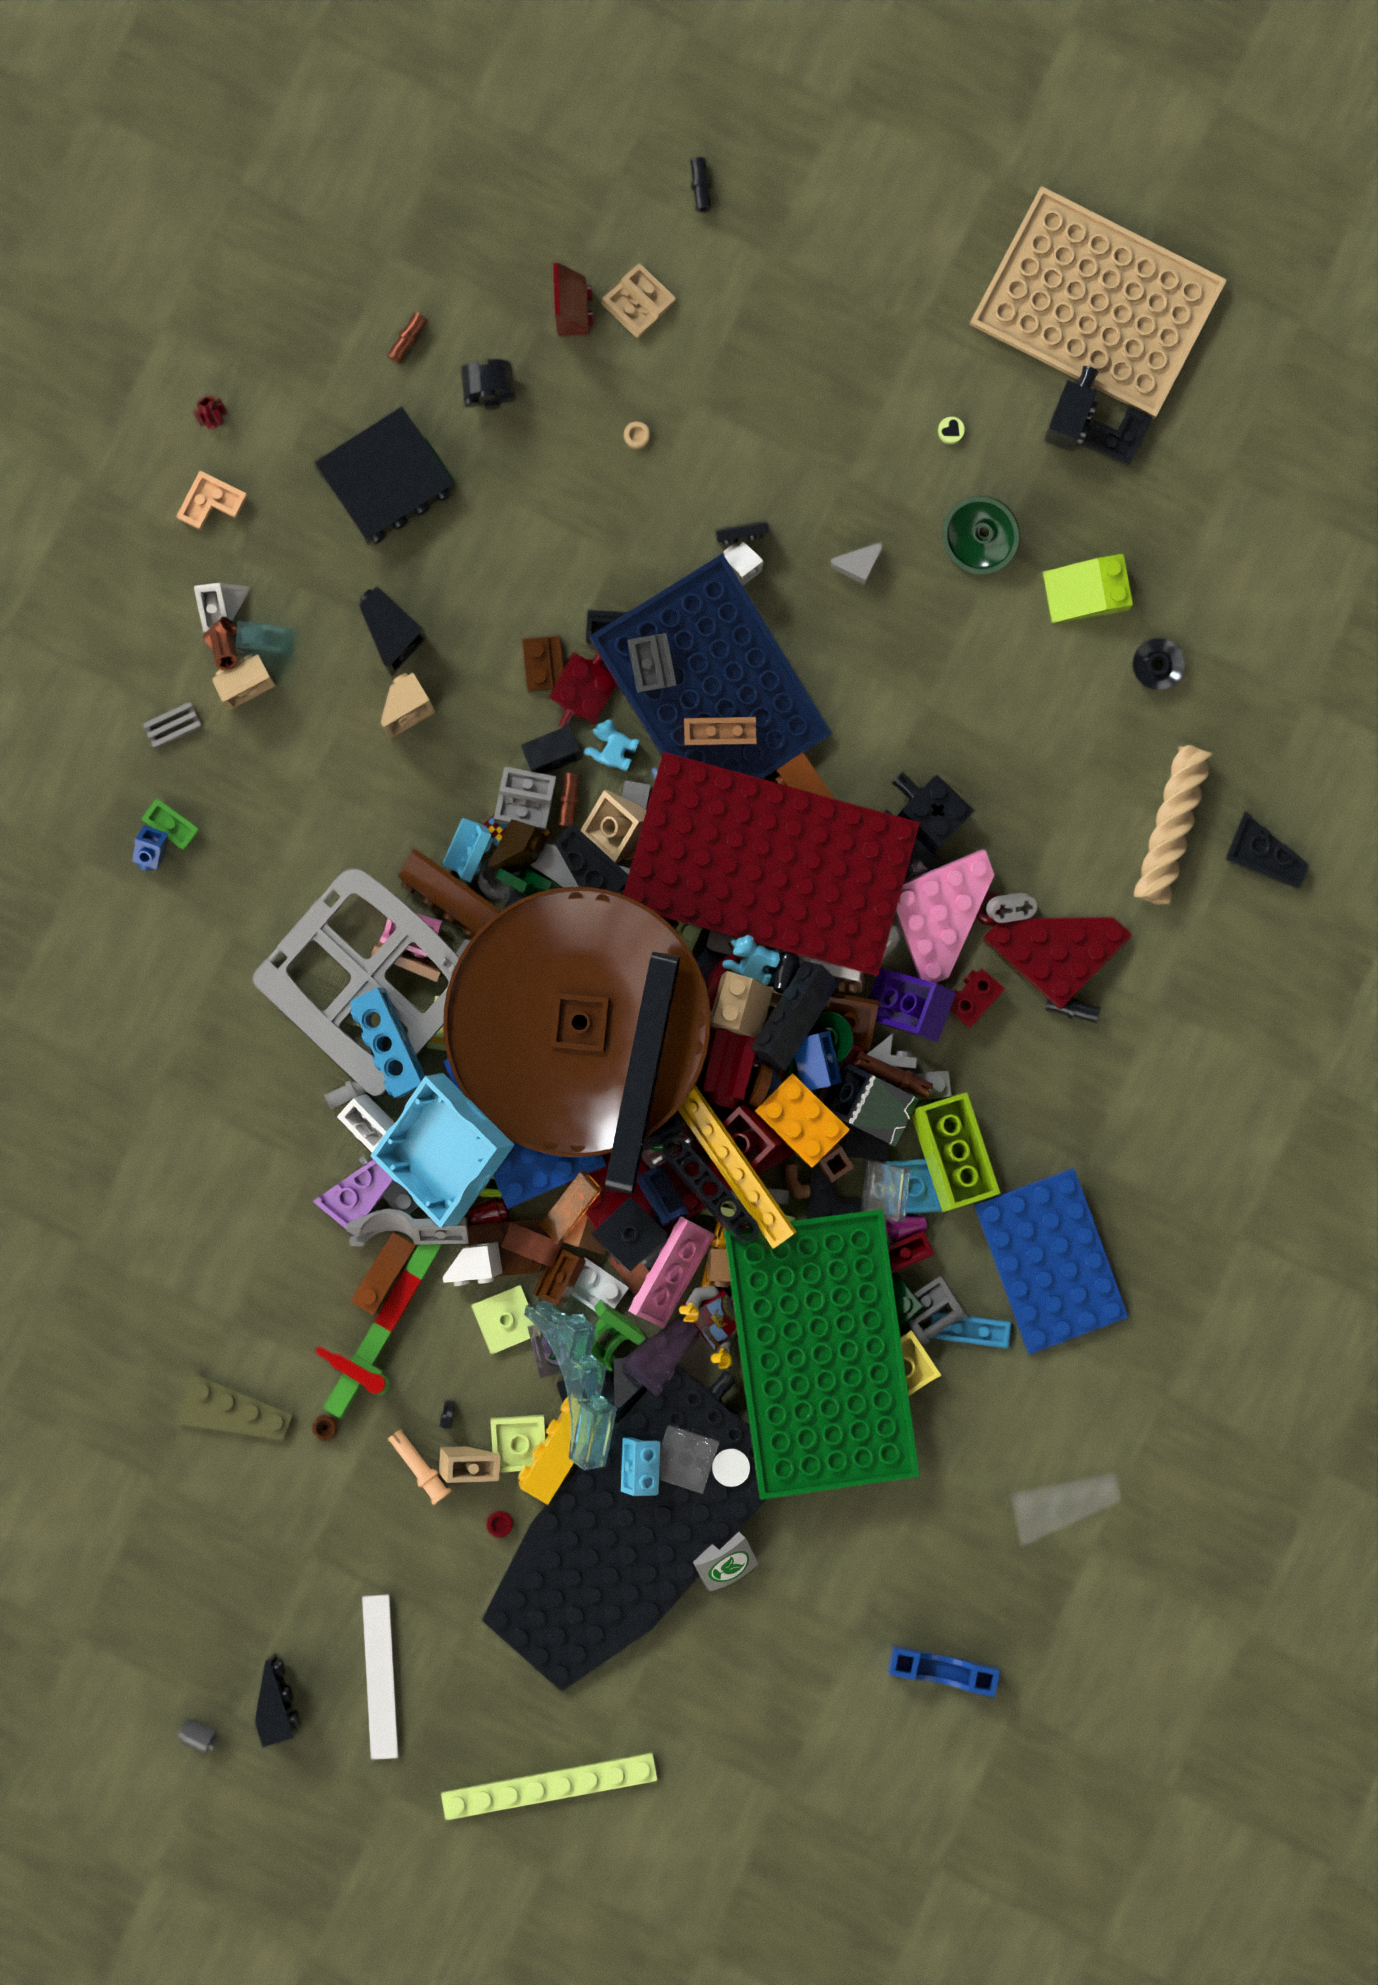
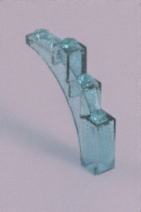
[524,1301,617,1470]

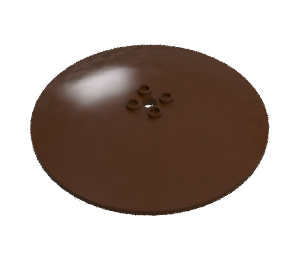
[443,887,711,1157]

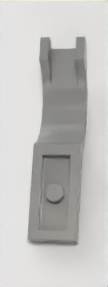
[346,1209,470,1246]

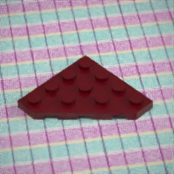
[983,917,1133,1011]

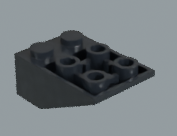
[254,1653,302,1748]

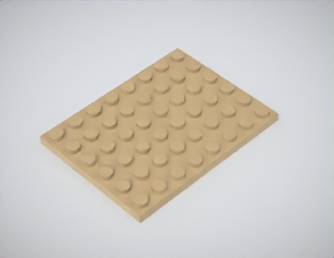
[969,186,1227,419]

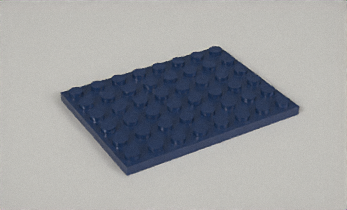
[588,553,832,779]

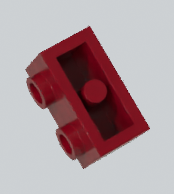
[949,968,1005,1030]

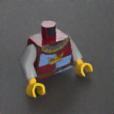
[679,1286,737,1369]

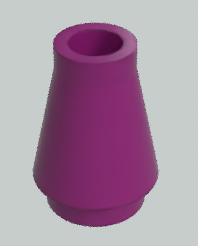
[886,1215,927,1241]

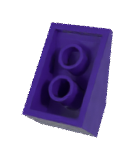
[869,968,956,1042]

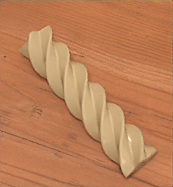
[1134,745,1213,905]

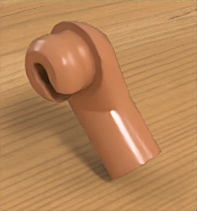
[785,1165,811,1200]

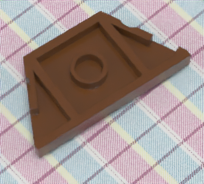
[466,1217,560,1277]

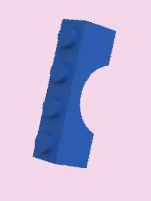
[887,1644,1000,1697]

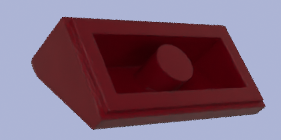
[888,1231,935,1274]

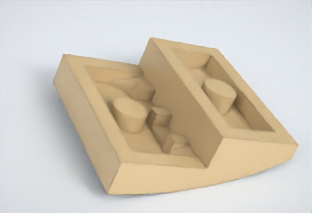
[601,263,676,339]

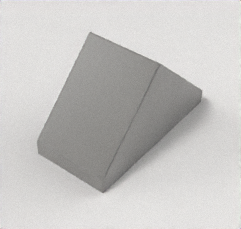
[830,542,882,585]

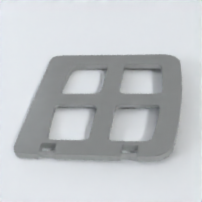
[253,869,460,1096]

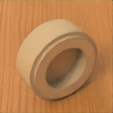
[624,421,650,449]

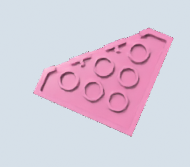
[895,849,994,983]

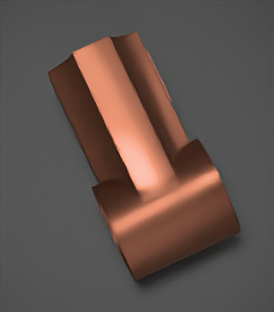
[203,617,238,670]

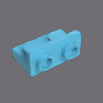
[621,1437,660,1496]

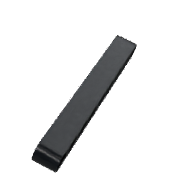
[605,951,680,1195]

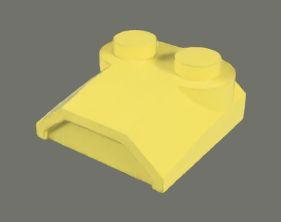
[900,1330,941,1396]

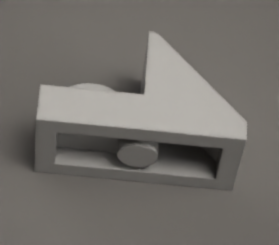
[868,1034,917,1069]

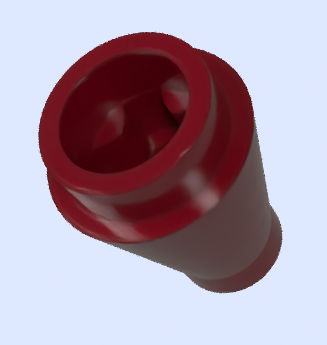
[469,1197,510,1225]

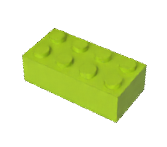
[911,1092,1001,1212]

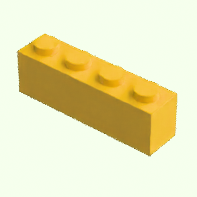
[518,1392,604,1505]

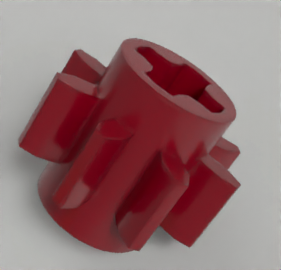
[193,396,228,429]

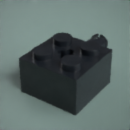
[1043,366,1099,452]
[891,771,975,854]

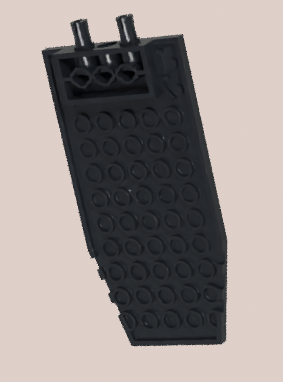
[481,1361,767,1692]

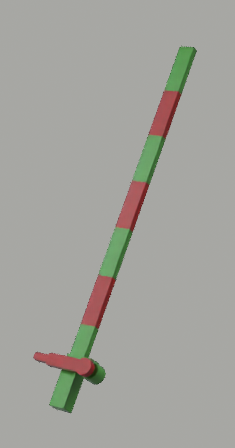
[315,1244,443,1419]

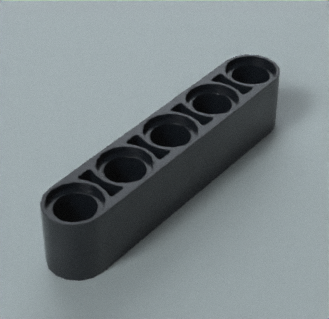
[661,1136,759,1245]

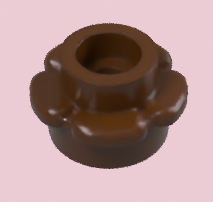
[312,1415,338,1441]

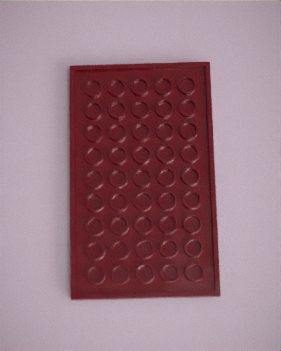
[623,752,920,977]

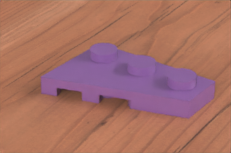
[312,1159,394,1234]

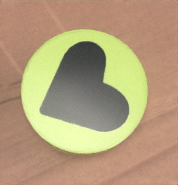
[938,417,965,444]

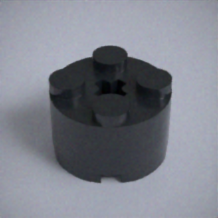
[461,359,516,410]

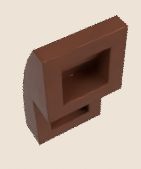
[501,1222,562,1268]

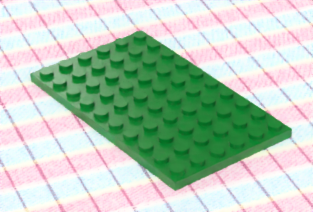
[723,1209,920,1500]

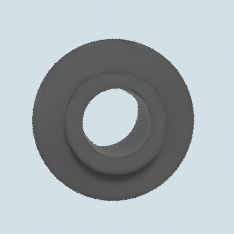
[177,1718,219,1754]

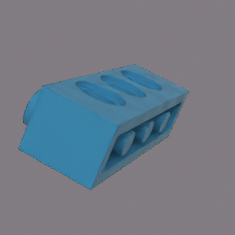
[349,987,425,1098]

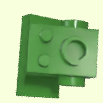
[575,1299,646,1373]

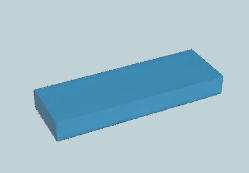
[930,1312,1012,1348]

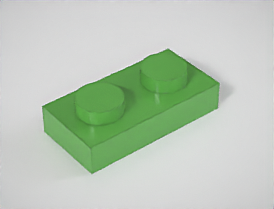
[141,798,200,851]

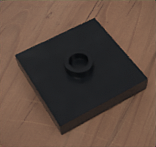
[592,1197,668,1273]

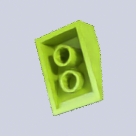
[1043,554,1133,624]

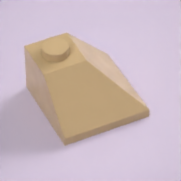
[581,790,646,864]

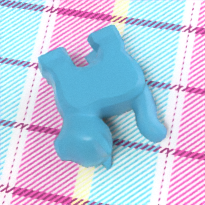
[584,720,640,772]
[722,935,780,986]

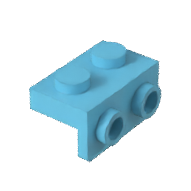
[443,818,492,882]

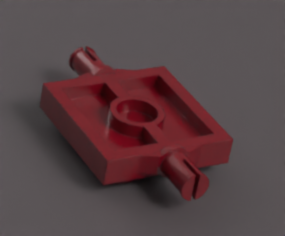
[548,652,617,727]

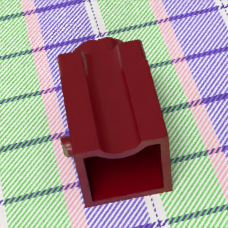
[702,1029,759,1112]

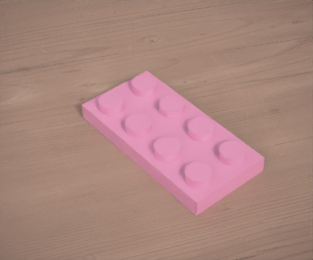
[628,1217,716,1328]

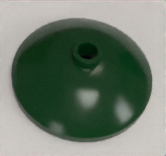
[942,495,1020,574]

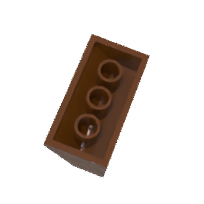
[398,848,500,938]

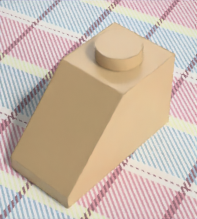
[439,1446,501,1483]

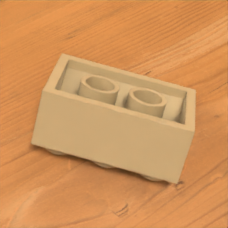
[381,673,435,739]

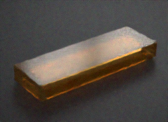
[540,1170,602,1244]

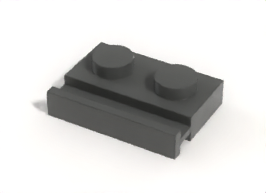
[627,633,676,693]

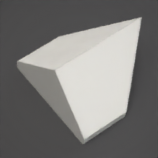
[194,583,251,632]

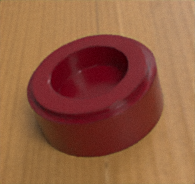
[486,1510,513,1538]

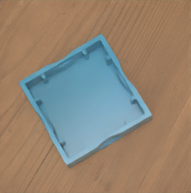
[370,1073,514,1228]

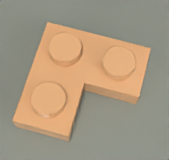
[176,471,248,530]

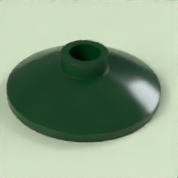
[807,1011,854,1063]

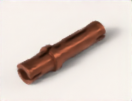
[854,1051,933,1099]

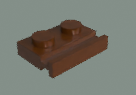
[522,635,563,692]
[533,1248,586,1309]

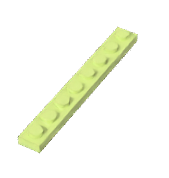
[441,1752,658,1820]

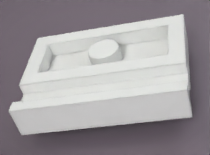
[571,1257,629,1312]

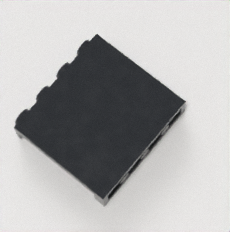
[314,406,455,546]

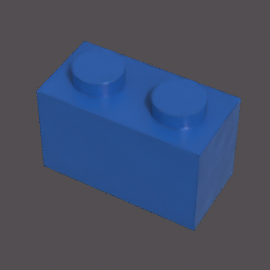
[793,1031,842,1090]

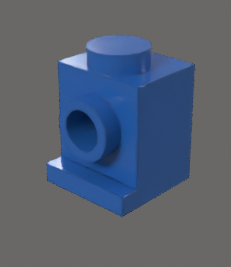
[132,825,169,870]

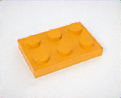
[755,1073,850,1168]

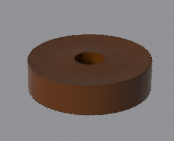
[745,1064,773,1107]

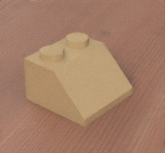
[212,654,276,710]
[711,971,773,1038]

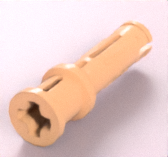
[388,1429,452,1505]

